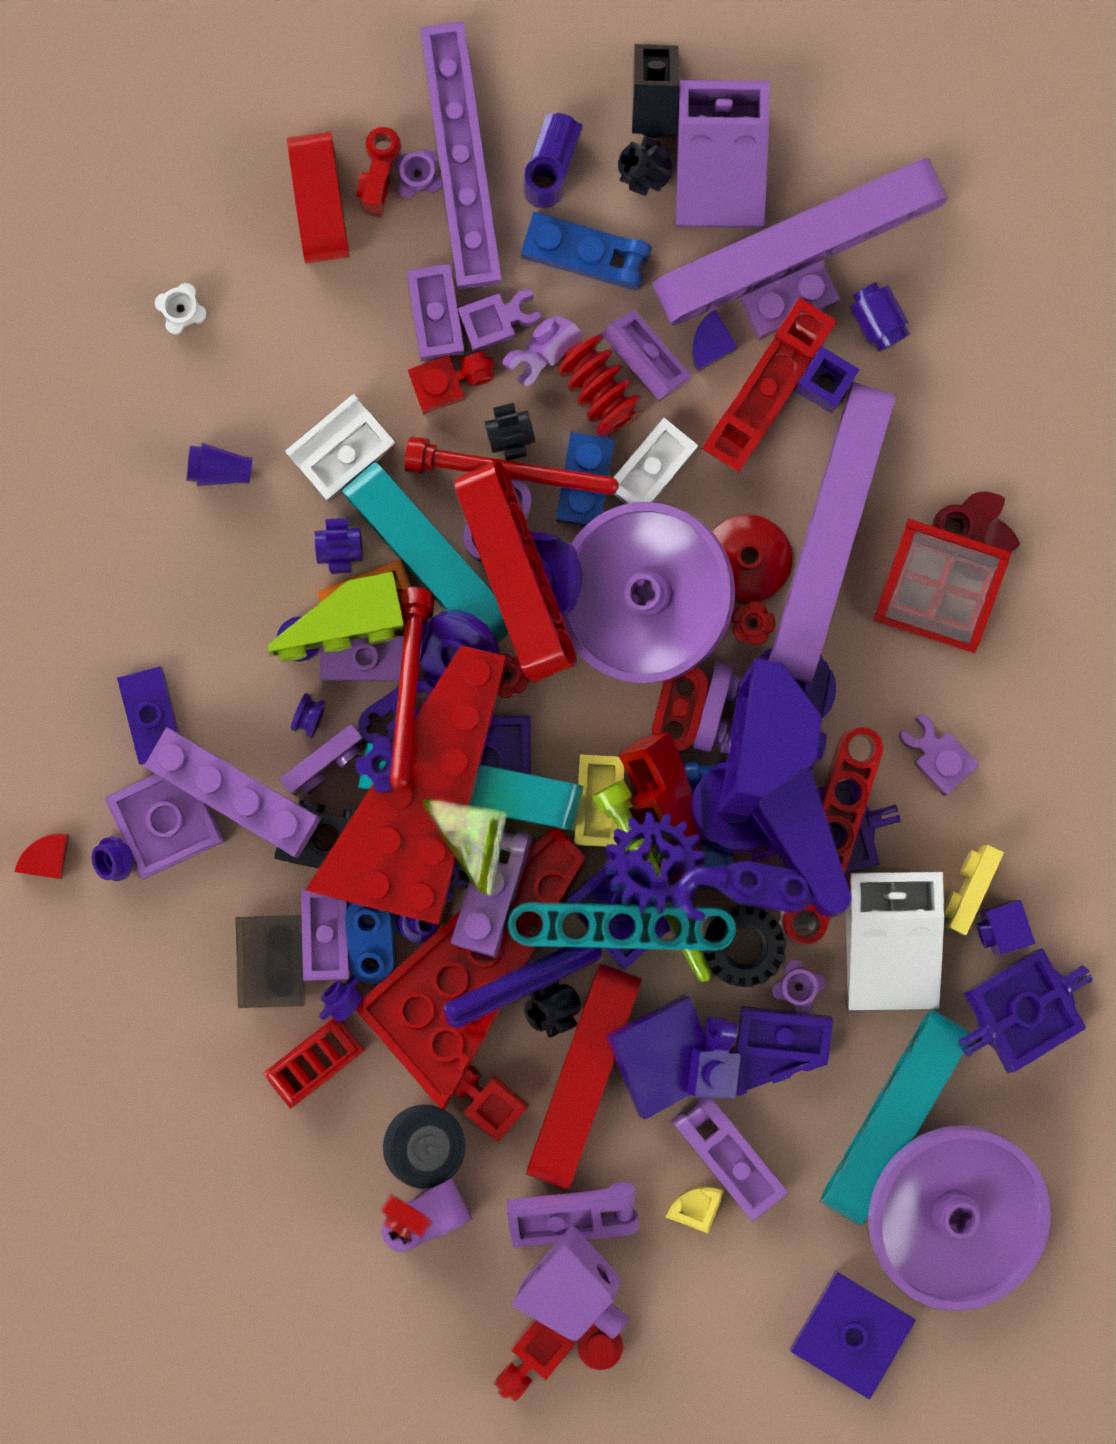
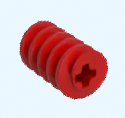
[558,334,644,437]

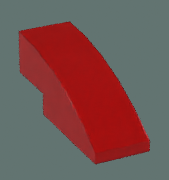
[618,732,700,880]

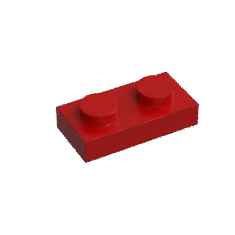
[381,1193,431,1239]

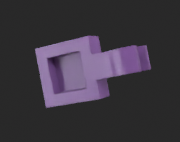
[502,315,584,386]

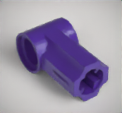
[524,112,583,209]

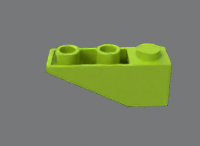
[267,572,404,662]

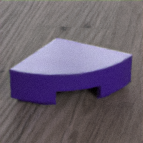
[693,309,737,372]

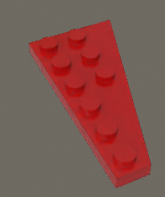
[305,645,507,925]
[356,827,587,1111]

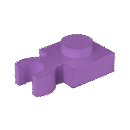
[458,289,541,353]
[898,714,979,796]

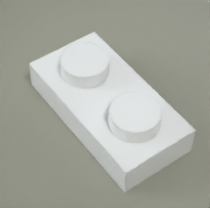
[614,418,698,504]

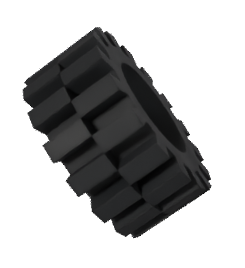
[704,905,787,988]

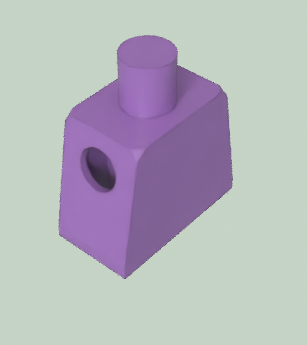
[511,1225,629,1341]

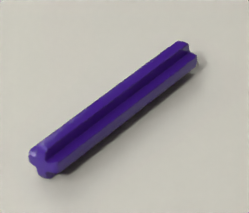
[443,947,603,1028]

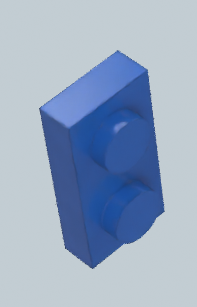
[556,432,615,527]

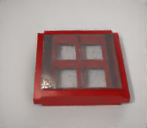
[873,518,1012,654]

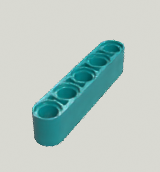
[341,462,509,643]
[358,743,583,831]
[508,902,736,950]
[820,1009,971,1226]

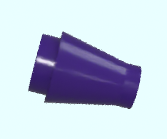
[186,442,252,487]

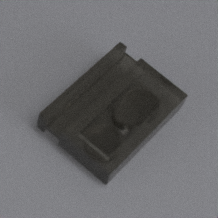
[235,915,305,1008]

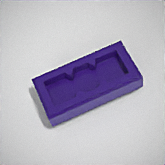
[117,666,180,765]

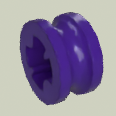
[291,693,327,738]

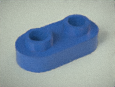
[345,903,396,984]

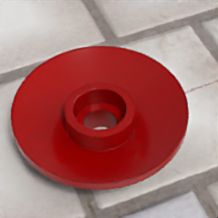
[712,514,792,603]

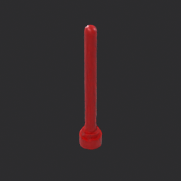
[404,436,619,495]
[390,587,435,790]

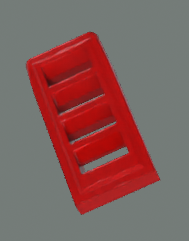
[263,1018,365,1109]

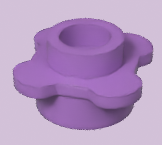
[394,150,442,198]
[772,960,826,1013]

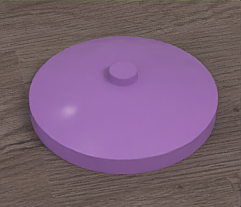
[562,502,735,683]
[868,1125,1051,1311]

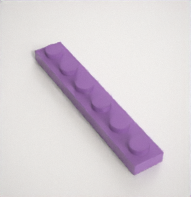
[420,21,502,290]

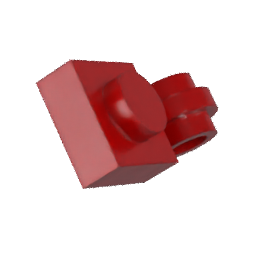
[356,127,401,218]
[408,352,496,414]
[454,1064,529,1142]
[494,1319,575,1402]

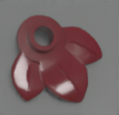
[932,491,1020,581]

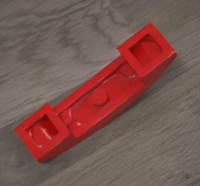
[701,297,837,473]

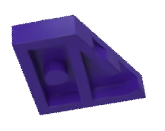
[736,1006,833,1096]

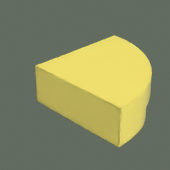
[665,1186,724,1234]

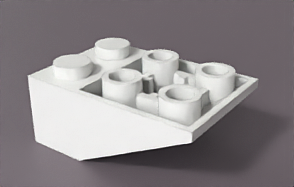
[845,872,944,1010]

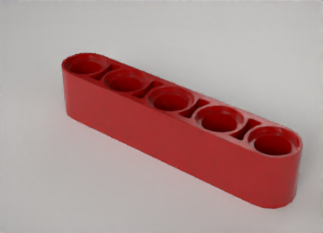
[455,460,577,683]
[782,727,883,945]
[525,963,642,1190]

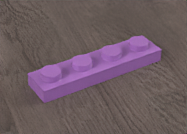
[144,727,322,858]

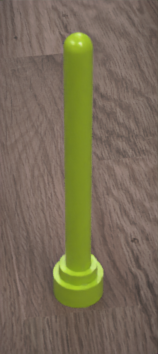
[592,780,713,982]

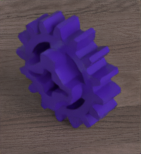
[604,812,705,914]

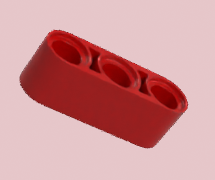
[287,131,350,264]

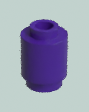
[849,282,910,352]

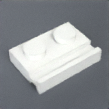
[285,394,396,503]

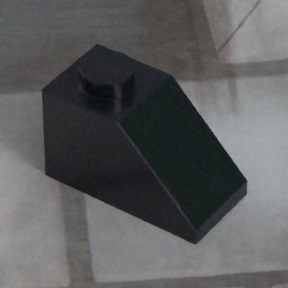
[632,44,679,138]

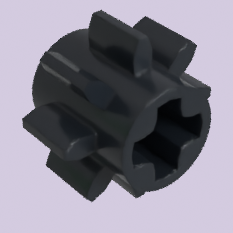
[618,136,673,196]
[484,402,536,461]
[524,980,581,1038]

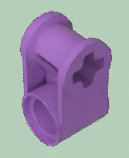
[382,1178,472,1252]

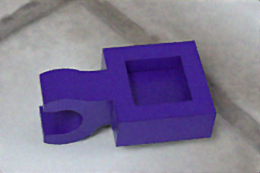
[687,1017,741,1099]

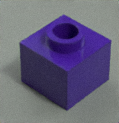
[795,346,860,414]
[976,900,1036,955]

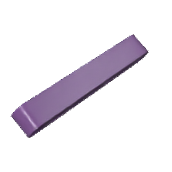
[652,158,948,325]
[769,382,896,684]

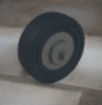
[383,1105,466,1189]

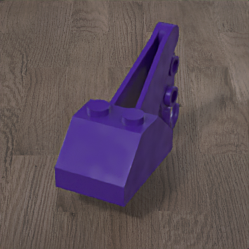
[677,658,852,921]

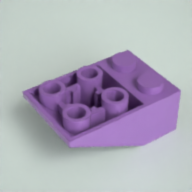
[676,80,769,228]

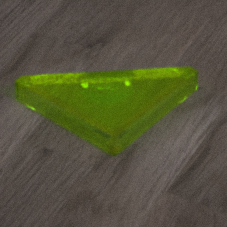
[423,798,507,896]

